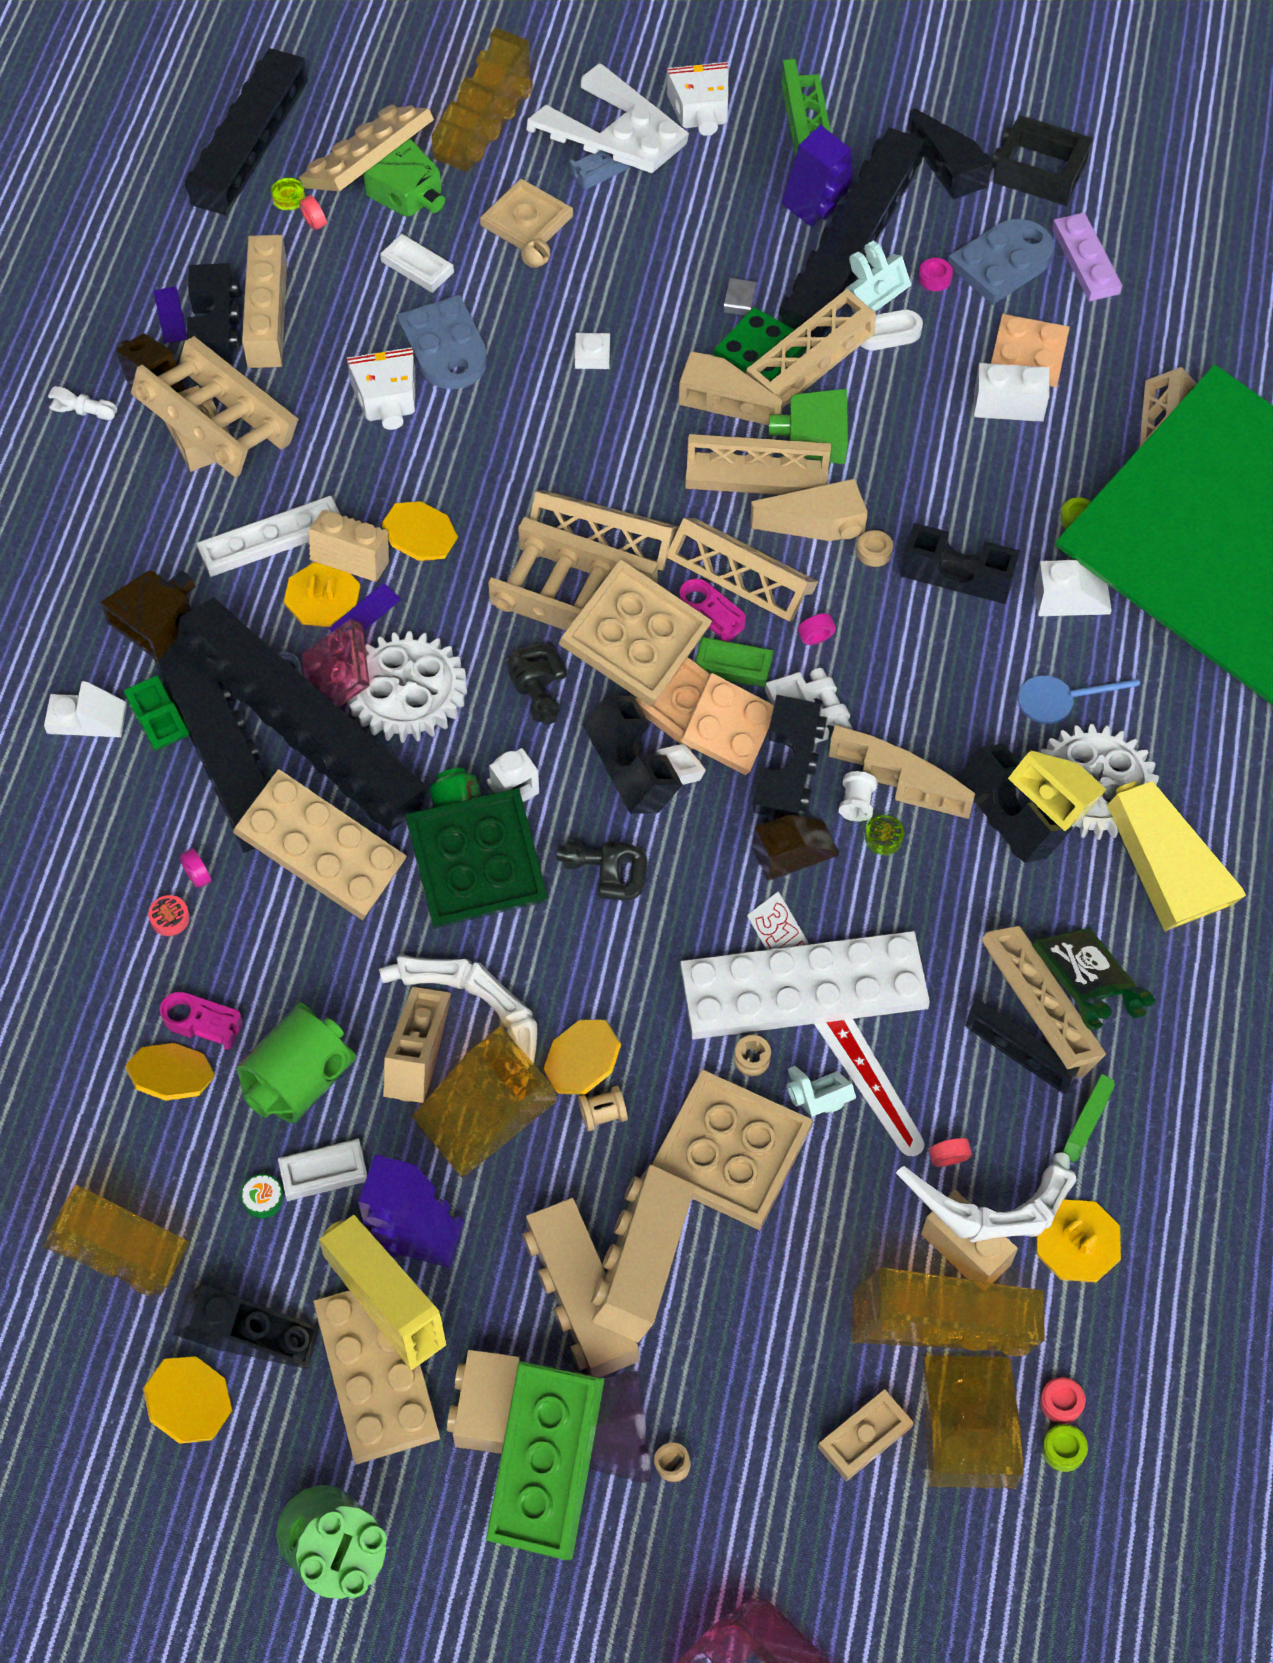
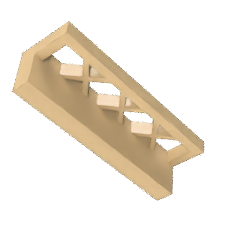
[746,289,876,408]
[1139,367,1197,448]
[685,434,831,495]
[529,490,679,571]
[667,518,818,622]
[981,926,1106,1079]

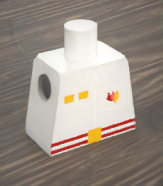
[667,62,728,135]
[347,348,416,430]

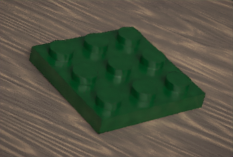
[405,788,548,929]

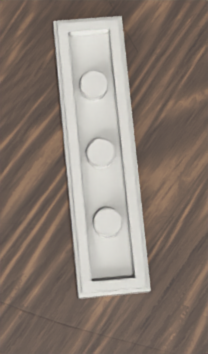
[197,496,340,577]

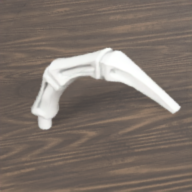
[379,955,538,1107]
[896,1153,1076,1243]

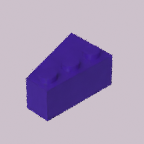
[781,124,852,228]
[358,1155,465,1268]

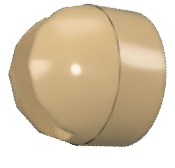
[521,239,550,268]
[654,1442,691,1482]

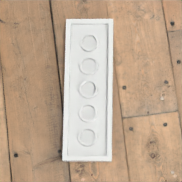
[680,931,930,1040]

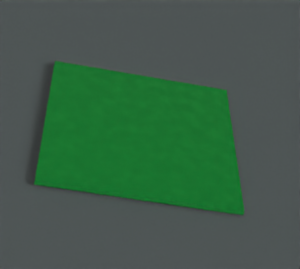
[1054,364,1273,705]

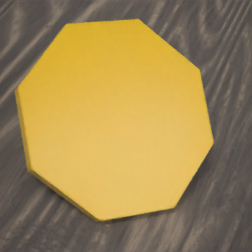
[382,501,458,561]
[284,562,361,627]
[543,1020,621,1094]
[126,1043,215,1101]
[1036,1199,1121,1282]
[143,1356,232,1444]

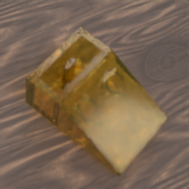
[412,1026,558,1178]

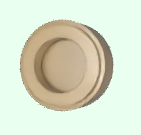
[856,530,893,567]

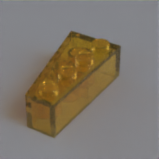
[431,28,533,172]
[852,1267,1045,1356]

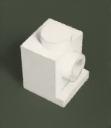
[487,748,539,802]

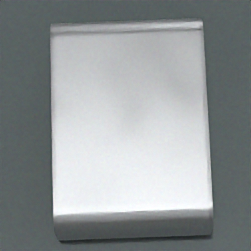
[724,278,757,316]

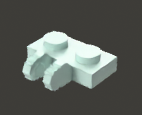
[845,240,911,314]

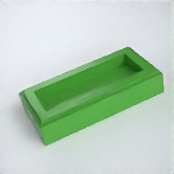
[695,637,774,687]
[1063,1074,1115,1162]

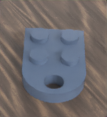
[948,219,1054,305]
[396,295,487,389]

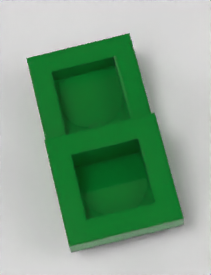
[123,675,189,751]

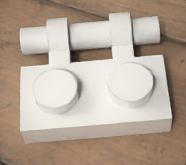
[765,668,853,743]

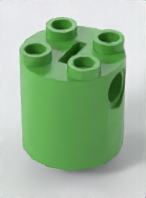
[236,1002,357,1123]
[276,1485,387,1599]

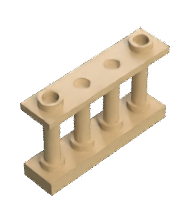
[131,336,298,478]
[488,517,658,630]

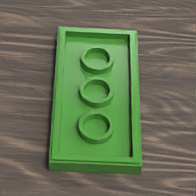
[486,1361,605,1560]

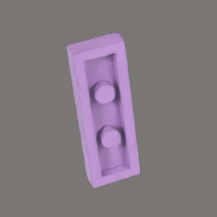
[1052,212,1122,301]

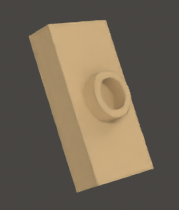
[818,1389,914,1482]

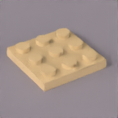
[559,559,712,707]
[652,1069,813,1230]

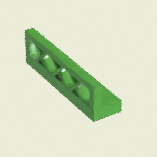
[781,59,831,157]

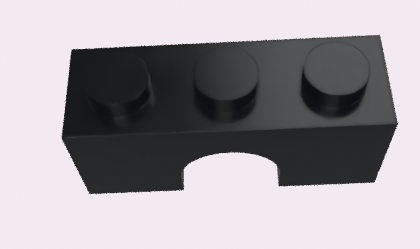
[187,263,240,365]
[900,523,1020,604]
[583,695,683,814]
[752,695,827,818]
[956,744,1073,863]

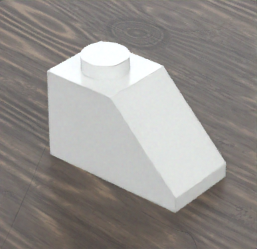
[1034,560,1111,616]

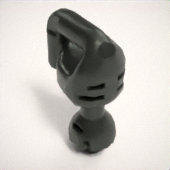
[506,644,568,725]
[556,839,648,901]

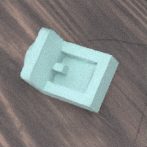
[787,1066,856,1116]

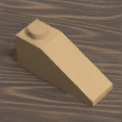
[679,351,783,425]
[750,479,868,541]
[383,987,451,1103]

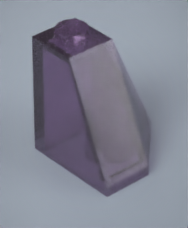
[589,1371,651,1483]

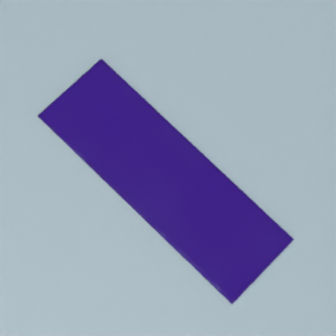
[153,286,187,344]
[328,582,401,646]

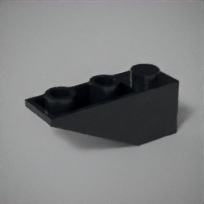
[173,1284,319,1369]

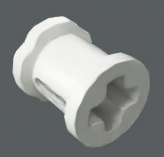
[838,771,877,822]

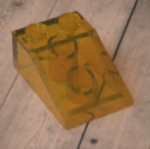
[923,1356,1023,1488]

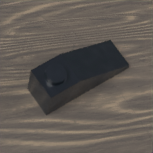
[907,108,992,200]

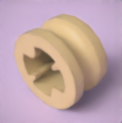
[734,1035,771,1076]

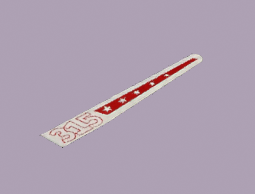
[747,891,924,1156]

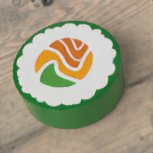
[241,1174,284,1219]

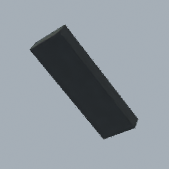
[965,999,1080,1094]

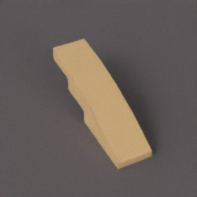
[829,725,975,819]

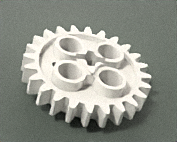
[345,631,467,743]
[1040,724,1159,840]

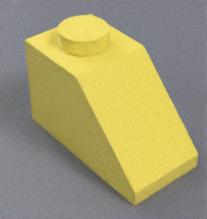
[1008,750,1107,831]

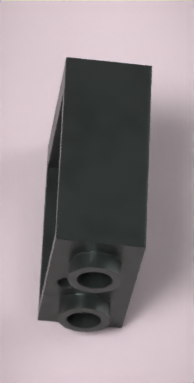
[992,115,1093,206]

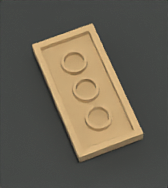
[299,105,434,191]
[233,769,407,921]
[314,1290,440,1465]

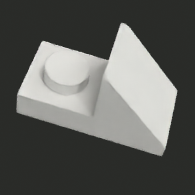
[44,681,127,737]

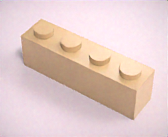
[242,235,287,368]
[591,1164,695,1342]
[522,1197,639,1377]

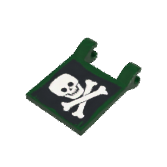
[1032,928,1155,1030]

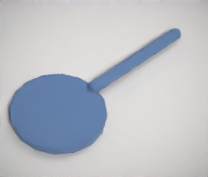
[1018,675,1140,724]

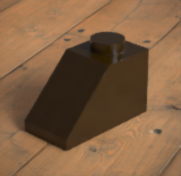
[753,814,839,881]

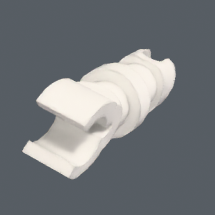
[48,386,117,420]

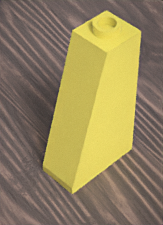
[1107,781,1246,932]
[319,1215,446,1370]

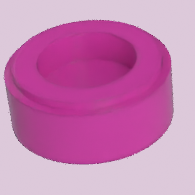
[918,258,953,291]
[797,614,836,645]
[179,848,211,888]

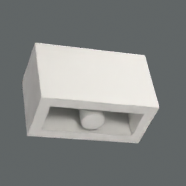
[974,363,1049,422]

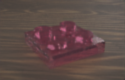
[302,619,370,708]

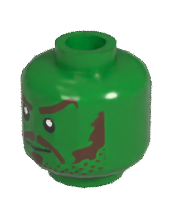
[430,768,482,808]

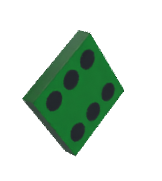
[714,307,807,382]

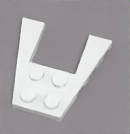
[526,63,689,173]

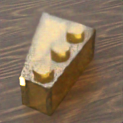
[43,1184,190,1296]

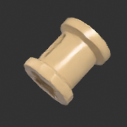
[578,1085,628,1132]

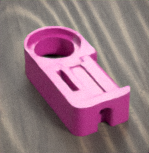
[679,579,746,642]
[160,992,243,1050]

